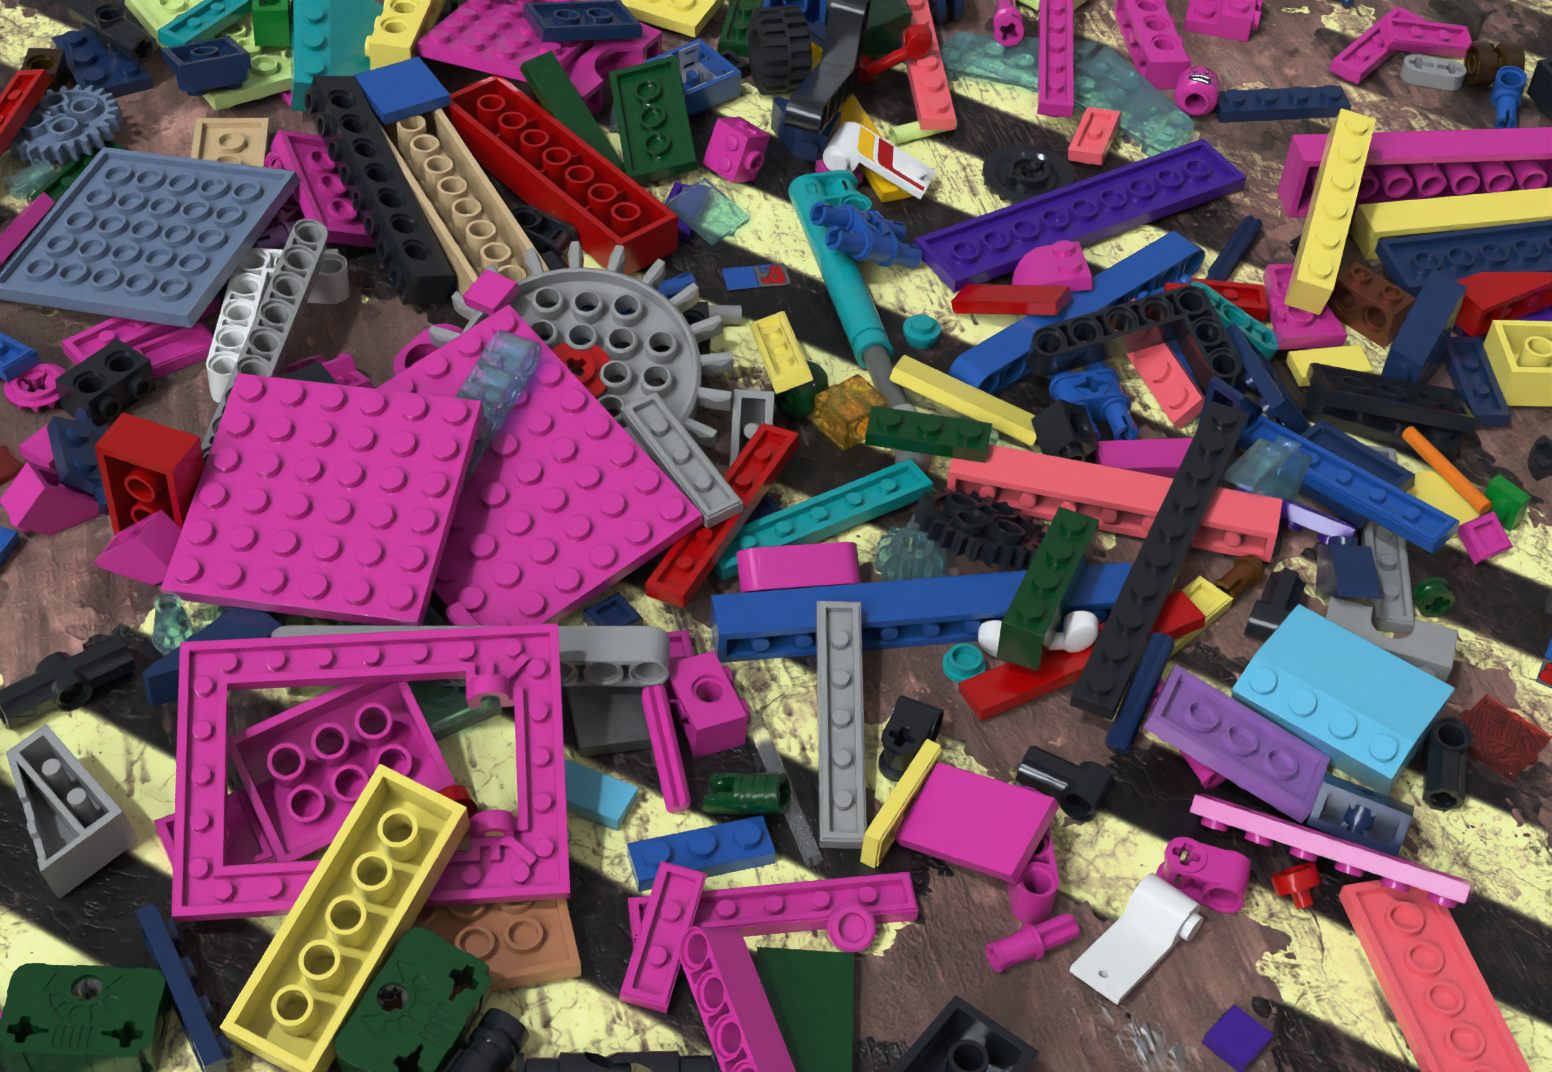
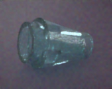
[152,593,197,656]

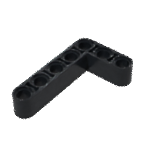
[784,0,871,134]
[1027,285,1242,393]

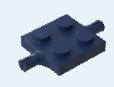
[46,407,110,516]

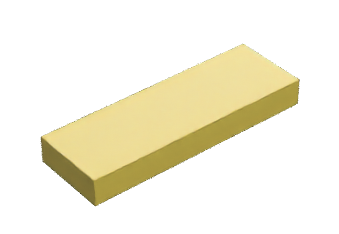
[860,739,942,869]

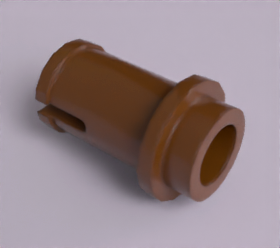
[1213,555,1265,603]

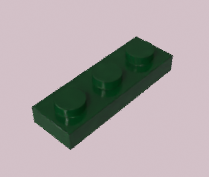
[865,405,992,463]

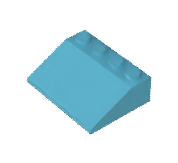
[1231,604,1455,796]

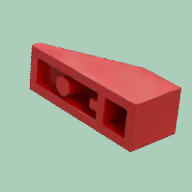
[1455,272,1552,338]

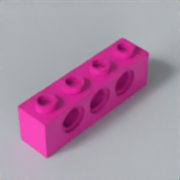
[1114,0,1191,90]

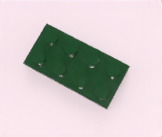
[609,55,699,185]

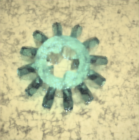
[875,522,947,582]

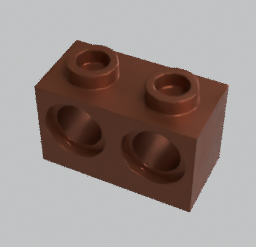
[1327,261,1416,348]

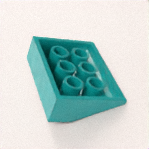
[290,0,384,112]

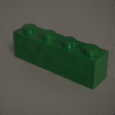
[997,507,1100,671]

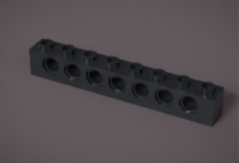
[304,76,455,305]

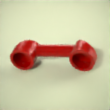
[857,24,932,84]

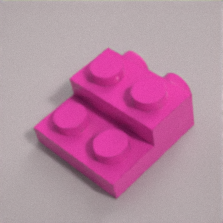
[1183,0,1263,42]

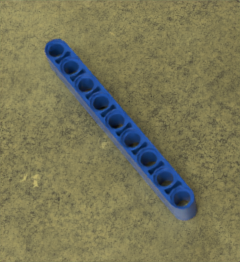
[948,231,1205,396]

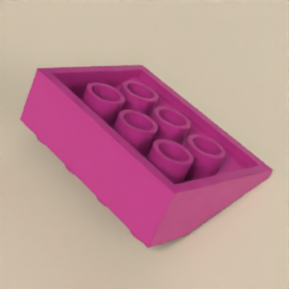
[228,681,456,863]

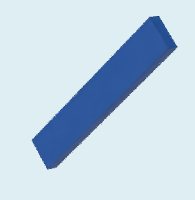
[1237,414,1459,554]

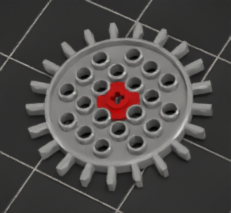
[428,241,733,465]

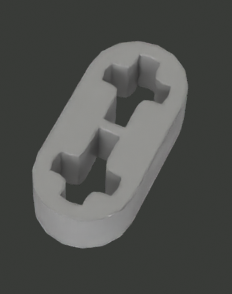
[1400,54,1467,91]

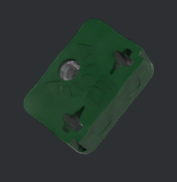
[335,927,492,1072]
[0,963,172,1072]

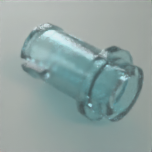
[5,158,56,199]

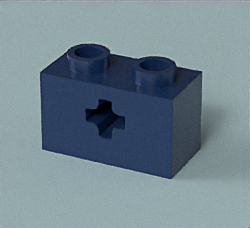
[1307,773,1414,857]

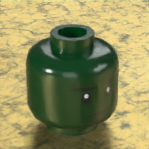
[771,360,829,418]

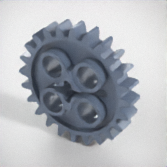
[8,84,123,166]

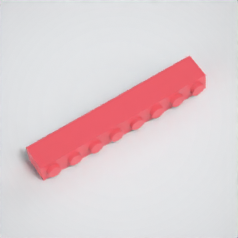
[947,444,1283,562]

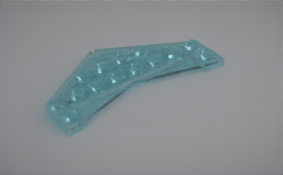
[939,32,1194,157]

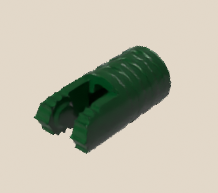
[701,772,791,814]

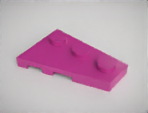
[1263,263,1348,350]

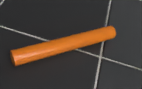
[1402,426,1493,515]

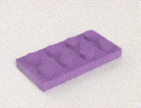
[1143,665,1331,824]

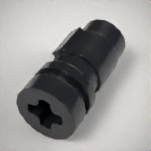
[443,1008,529,1072]

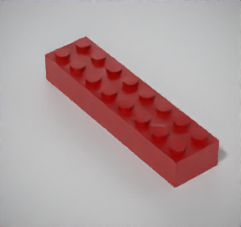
[441,75,678,275]

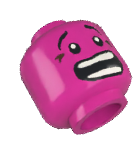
[1174,66,1220,117]

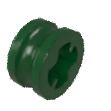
[1412,577,1456,617]

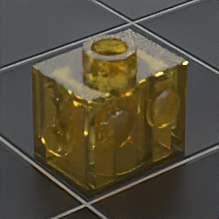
[813,374,889,451]

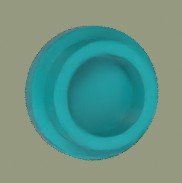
[903,314,941,349]
[942,643,986,683]

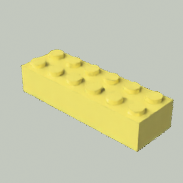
[220,764,470,1072]

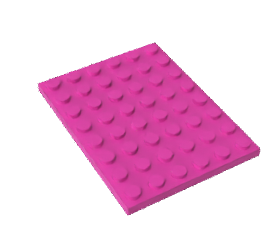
[375,304,703,626]

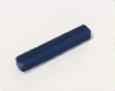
[1206,215,1263,281]
[1105,632,1175,755]

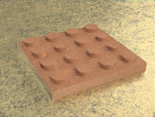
[382,813,581,1011]

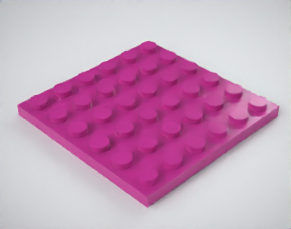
[161,373,484,626]

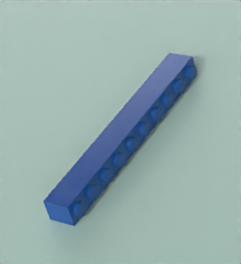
[710,562,1132,663]

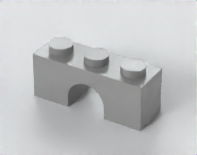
[1324,596,1458,683]

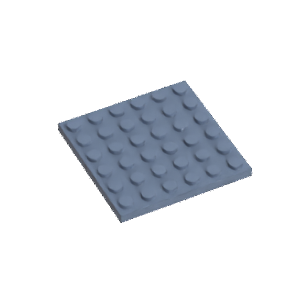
[0,147,299,328]

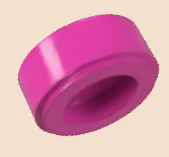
[826,903,876,953]

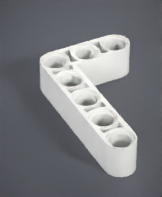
[206,248,350,403]

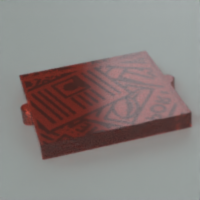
[1461,694,1552,782]

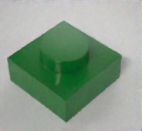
[1484,474,1531,532]

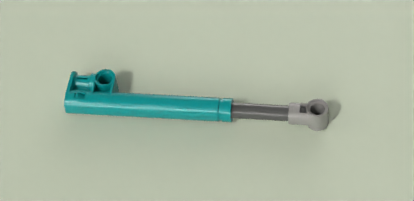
[788,170,931,473]

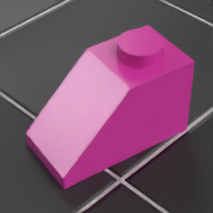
[0,462,105,536]
[94,510,182,586]

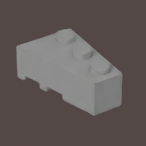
[6,724,139,900]

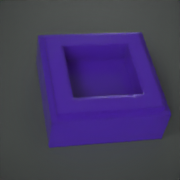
[1202,1004,1274,1072]

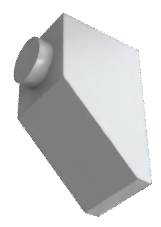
[729,389,774,468]

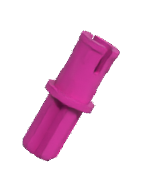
[985,913,1080,973]

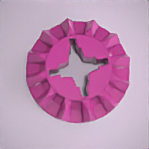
[3,363,66,414]

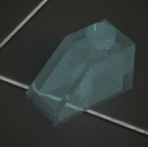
[1223,435,1313,501]

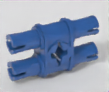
[809,201,923,269]
[1048,360,1139,441]

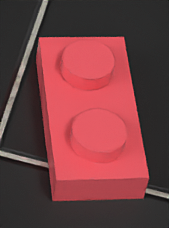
[1068,107,1121,165]

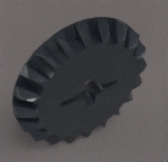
[982,145,1074,205]

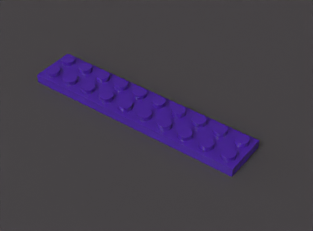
[914,139,1246,293]

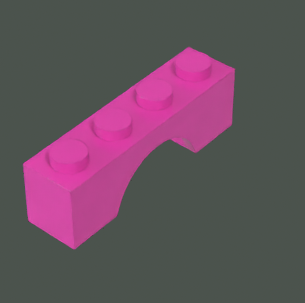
[564,22,662,117]

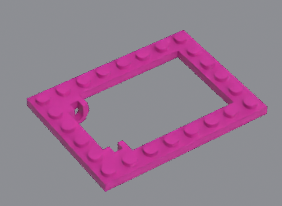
[171,623,570,922]

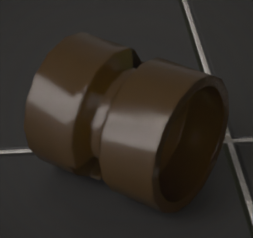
[1464,43,1525,86]

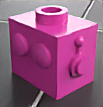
[702,116,771,183]

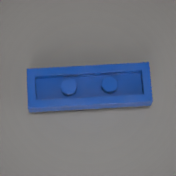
[627,816,776,892]

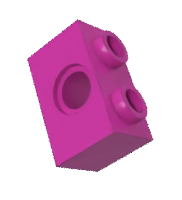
[663,651,751,758]

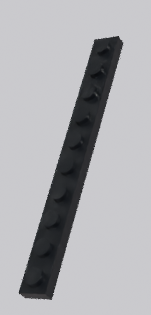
[1070,401,1250,720]

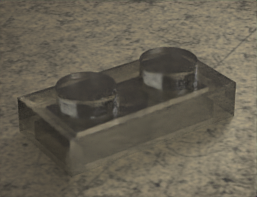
[1427,0,1486,42]

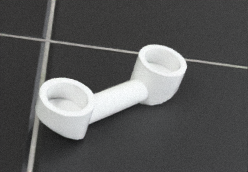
[978,611,1099,660]

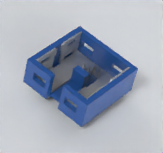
[645,38,742,116]

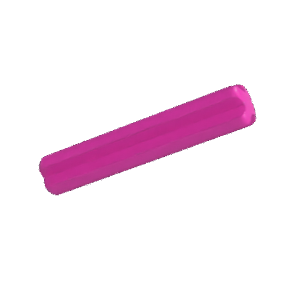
[641,685,691,814]

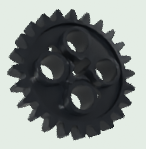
[914,487,1046,571]

